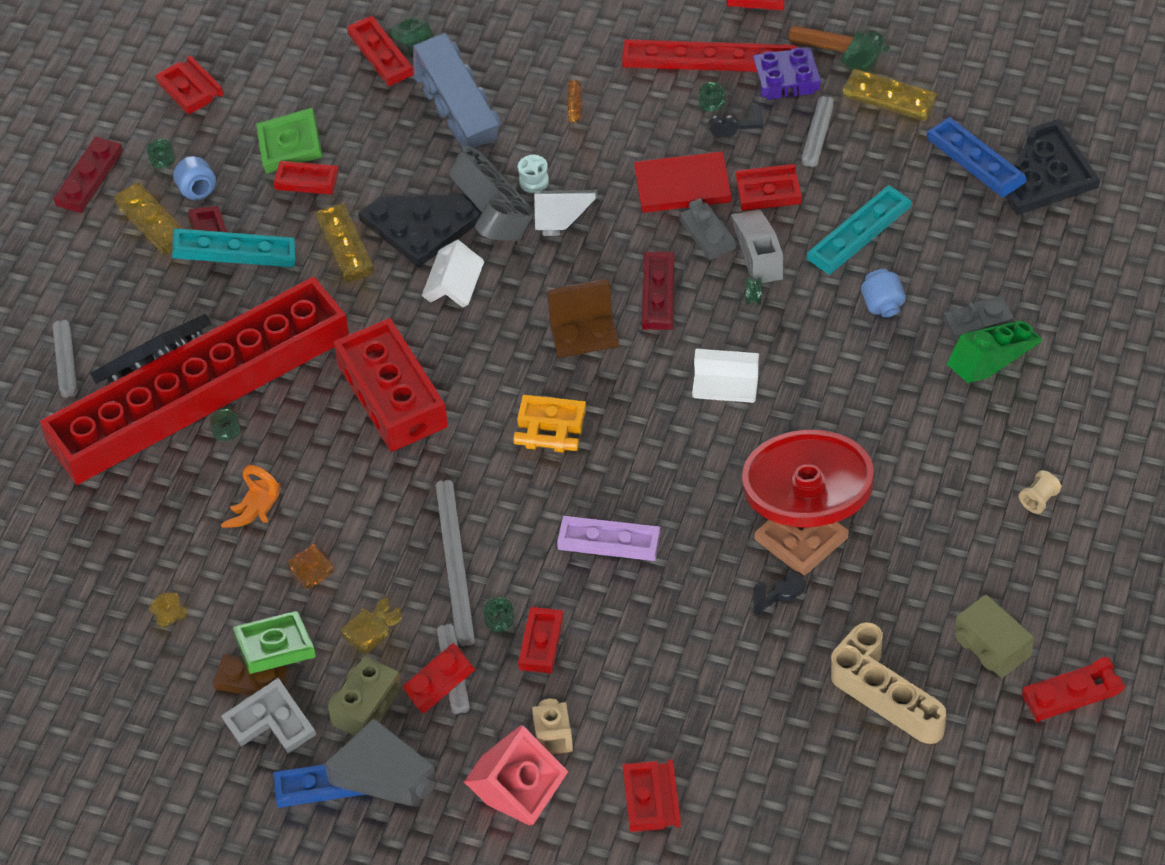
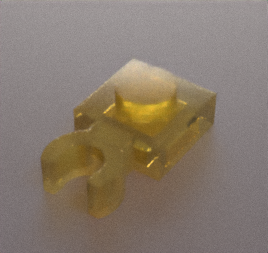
[341,598,402,655]

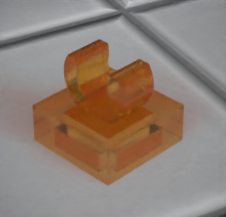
[287,544,334,590]

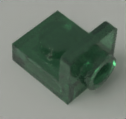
[389,15,434,58]
[840,29,890,77]

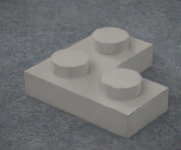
[221,678,317,754]

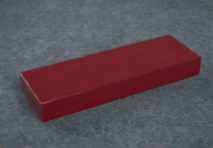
[642,252,675,330]

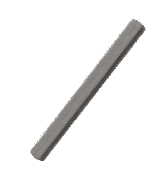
[436,480,475,647]

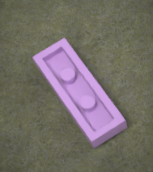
[557,516,661,561]

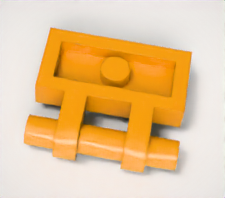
[514,395,586,453]

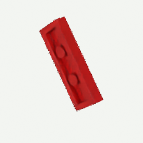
[347,16,414,87]

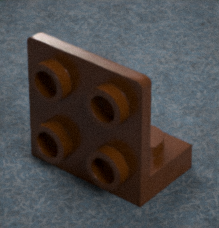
[547,279,619,358]

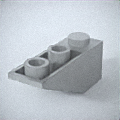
[731,209,783,285]

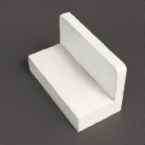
[422,239,484,307]
[692,349,759,403]

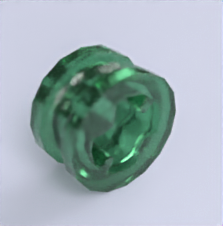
[699,82,725,111]
[147,139,175,169]
[746,277,762,305]
[210,409,241,441]
[483,597,514,631]

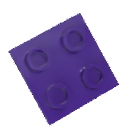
[753,48,821,100]

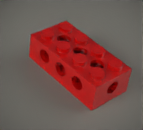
[333,318,448,452]

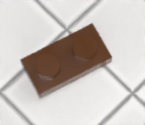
[213,654,289,696]

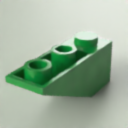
[947,320,1042,383]

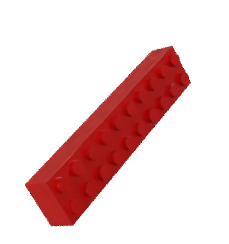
[40,276,349,486]

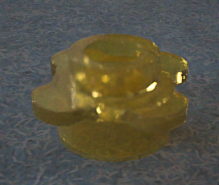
[149,593,188,628]

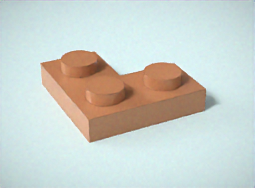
[755,520,849,577]

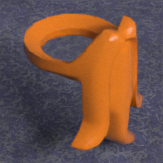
[221,465,281,528]

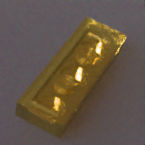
[843,69,937,121]
[114,182,183,255]
[315,203,374,283]

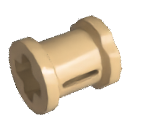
[1019,470,1062,514]

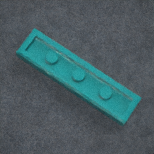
[807,185,911,275]
[172,228,295,267]

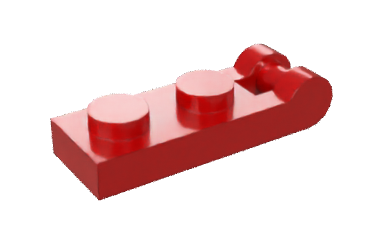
[1022,657,1125,722]

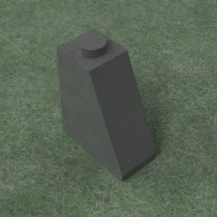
[325,719,437,806]

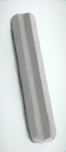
[802,96,834,168]
[53,320,77,398]
[437,624,470,715]

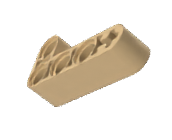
[831,622,946,744]

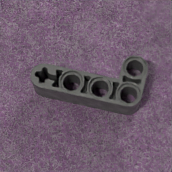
[449,146,535,241]

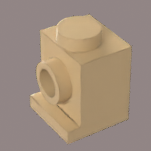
[532,699,573,755]

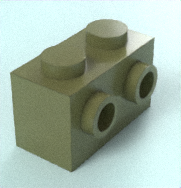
[955,594,1034,678]
[328,656,402,736]

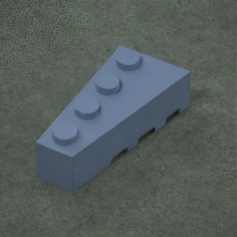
[413,33,501,148]

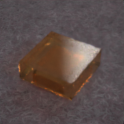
[567,80,582,122]

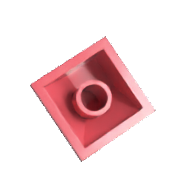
[464,726,568,825]

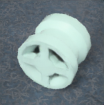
[518,155,549,193]

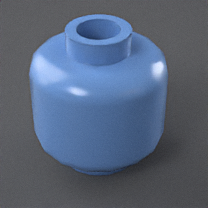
[173,156,216,201]
[861,269,906,317]

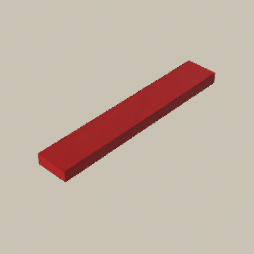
[622,39,798,72]

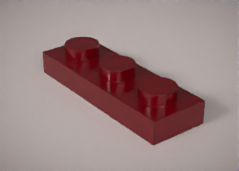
[53,136,123,213]

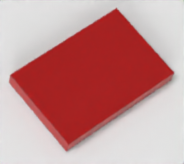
[634,151,731,213]

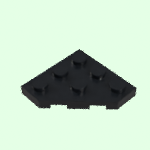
[1005,119,1100,215]
[358,195,482,268]
[90,314,212,384]

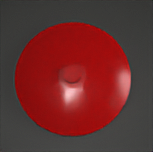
[742,430,874,527]

